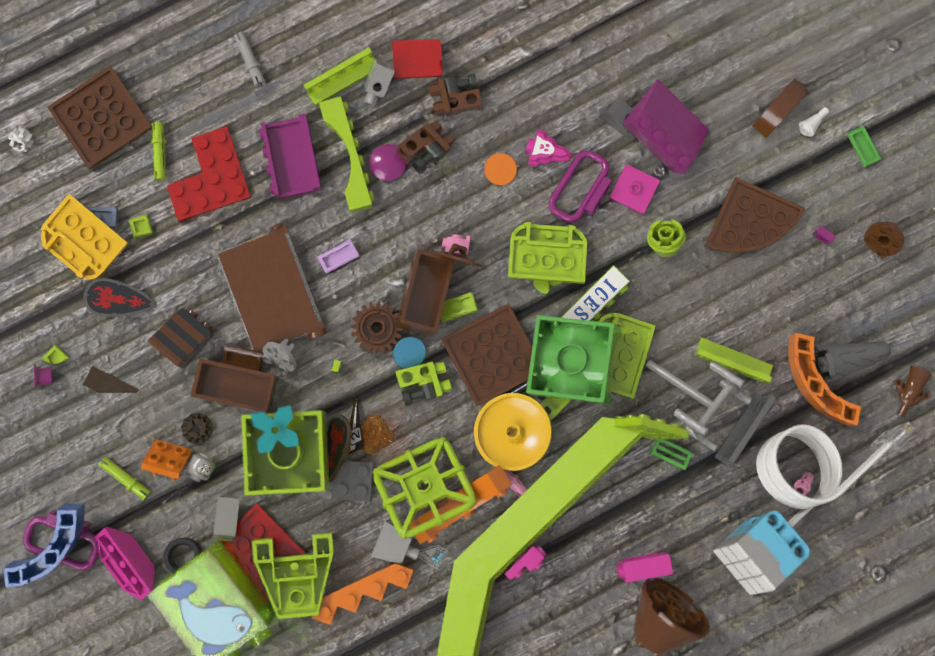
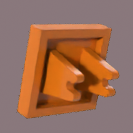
[141,439,193,481]

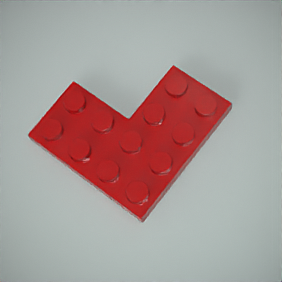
[167,126,251,222]

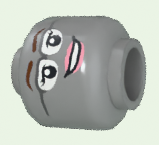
[186,452,216,482]

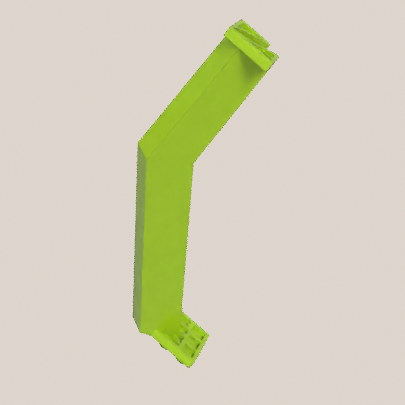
[437,414,690,656]

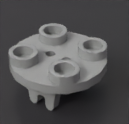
[262,339,296,375]

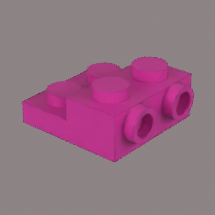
[504,544,546,580]

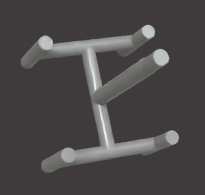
[646,360,754,452]

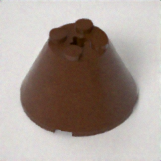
[633,578,710,656]

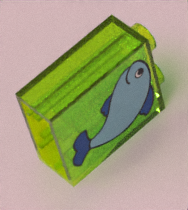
[147,540,276,656]

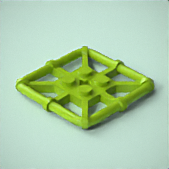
[372,437,477,539]

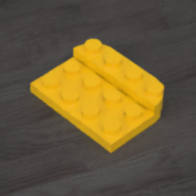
[40,194,129,280]

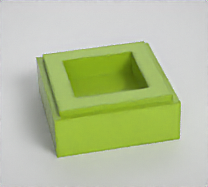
[129,214,153,239]

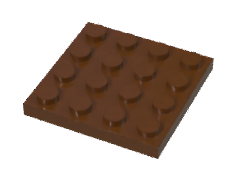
[47,65,152,170]
[441,303,532,407]

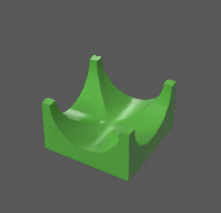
[526,315,622,406]

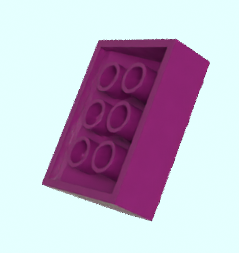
[622,79,709,174]

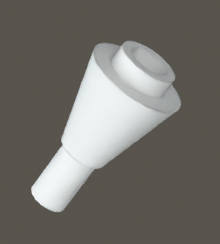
[799,107,829,137]

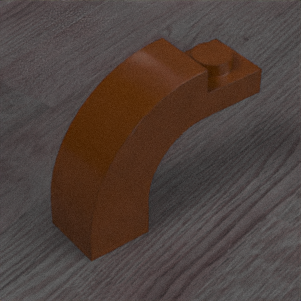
[752,78,809,138]

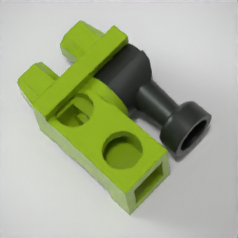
[395,362,452,406]

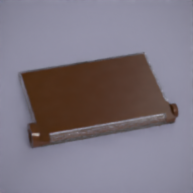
[216,223,327,352]

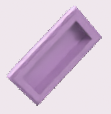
[317,239,360,274]

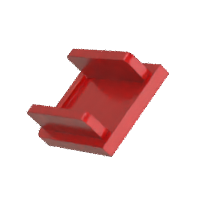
[392,39,442,79]

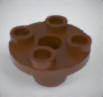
[864,222,904,258]

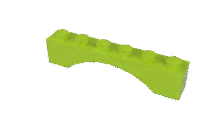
[319,96,375,214]

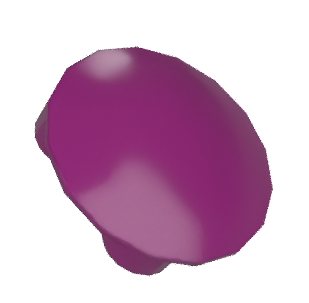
[369,144,407,181]

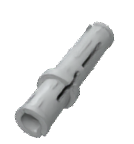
[234,31,266,87]

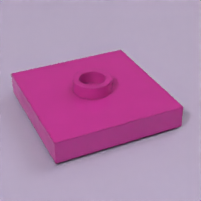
[609,164,660,215]

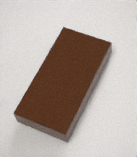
[222,344,263,371]

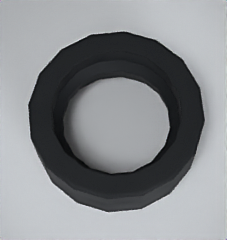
[163,537,203,575]

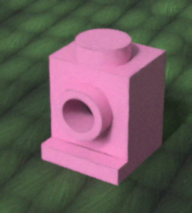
[442,235,470,258]

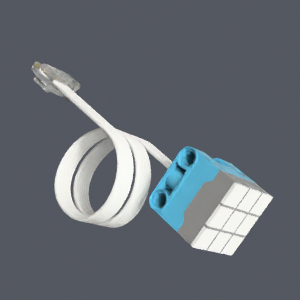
[713,421,915,595]

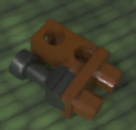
[428,73,483,116]
[396,121,455,174]

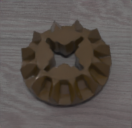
[181,413,213,444]

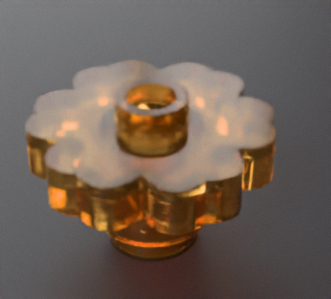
[361,414,393,454]

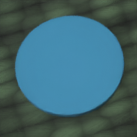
[393,337,426,369]

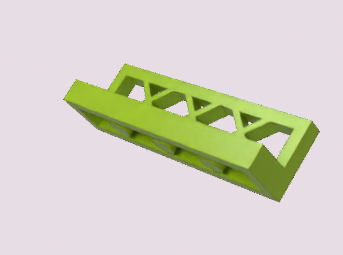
[304,47,374,107]
[694,337,773,384]

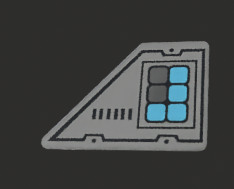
[418,545,449,569]

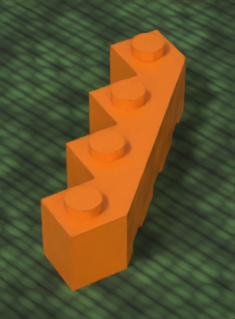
[312,563,414,625]

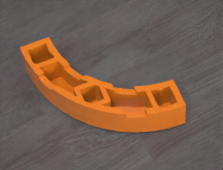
[788,333,861,427]
[410,465,512,544]

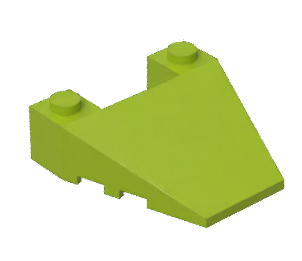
[252,532,333,619]

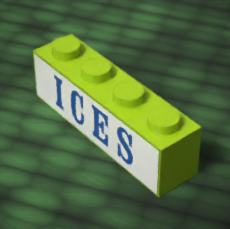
[561,265,630,321]

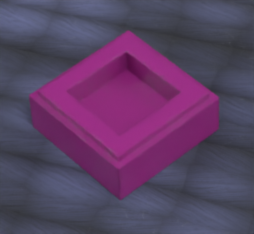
[812,225,836,245]

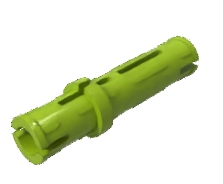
[151,122,167,180]
[98,456,152,501]

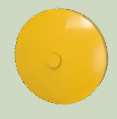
[474,393,552,471]

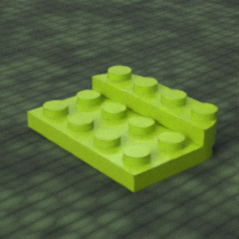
[508,222,587,284]
[596,313,656,399]

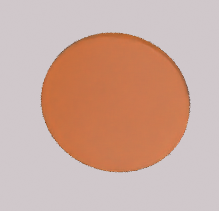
[484,153,517,185]

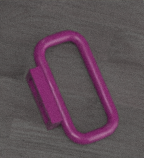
[548,150,612,222]
[23,510,99,571]

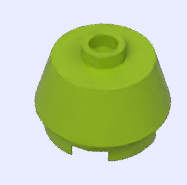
[647,219,686,257]

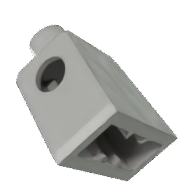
[364,58,395,105]
[371,521,420,564]

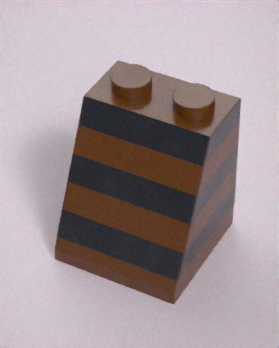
[148,308,215,369]

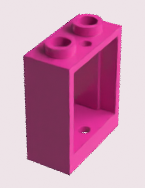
[616,552,673,582]

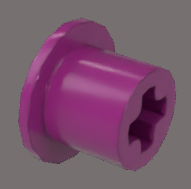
[34,364,52,389]

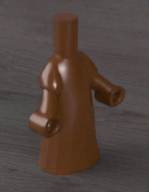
[893,366,932,417]

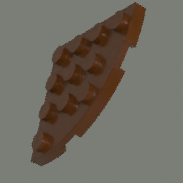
[704,177,805,253]

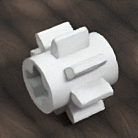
[8,128,34,152]

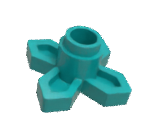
[251,405,299,453]

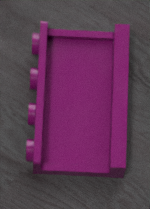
[259,113,322,199]

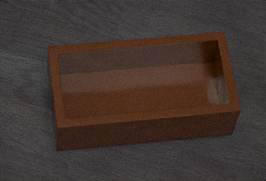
[395,249,455,337]
[191,358,278,414]

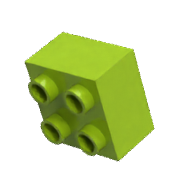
[241,411,330,495]

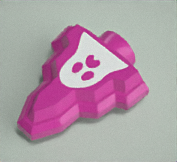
[525,129,572,167]

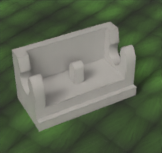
[213,497,240,541]

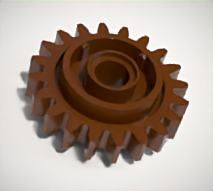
[350,301,404,355]

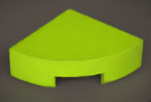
[42,345,70,364]

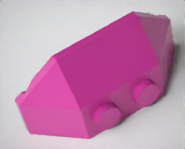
[94,527,154,601]

